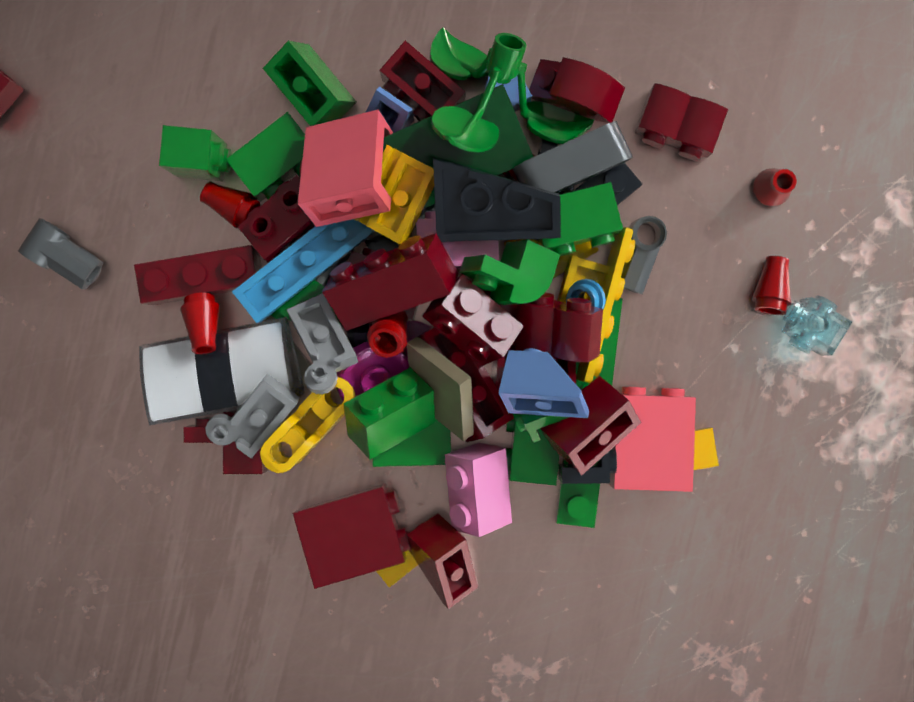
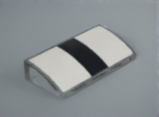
[139,317,305,426]

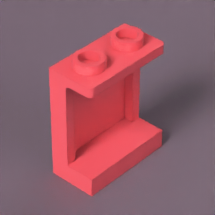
[298,109,393,227]
[609,387,696,492]

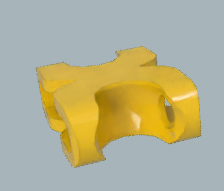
[260,377,355,473]

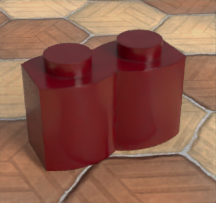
[636,83,728,161]
[515,292,603,362]

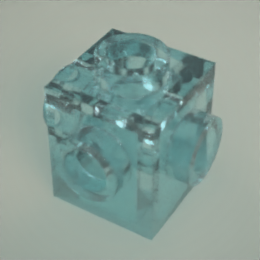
[781,295,852,356]

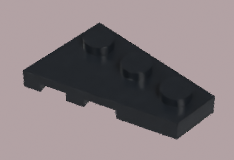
[433,157,561,242]

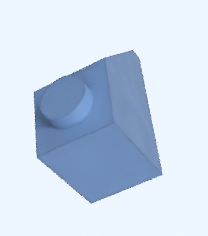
[498,348,589,418]

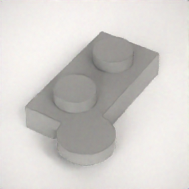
[287,293,358,394]
[206,374,300,458]

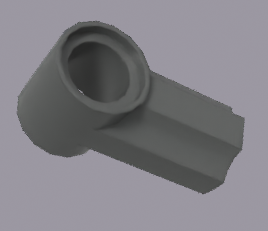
[621,216,667,295]
[18,218,104,290]

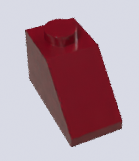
[407,513,478,609]

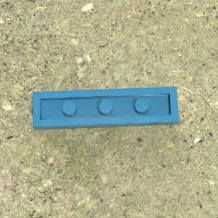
[232,219,376,324]

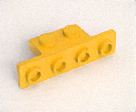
[557,227,635,383]

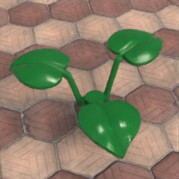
[430,27,595,152]

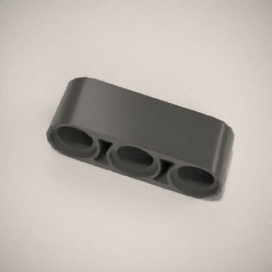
[513,121,633,194]

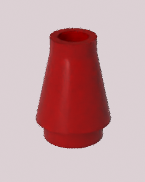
[754,168,797,206]
[200,181,261,228]
[752,256,791,315]
[180,292,220,354]
[367,311,408,358]

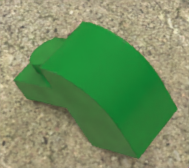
[459,239,560,305]

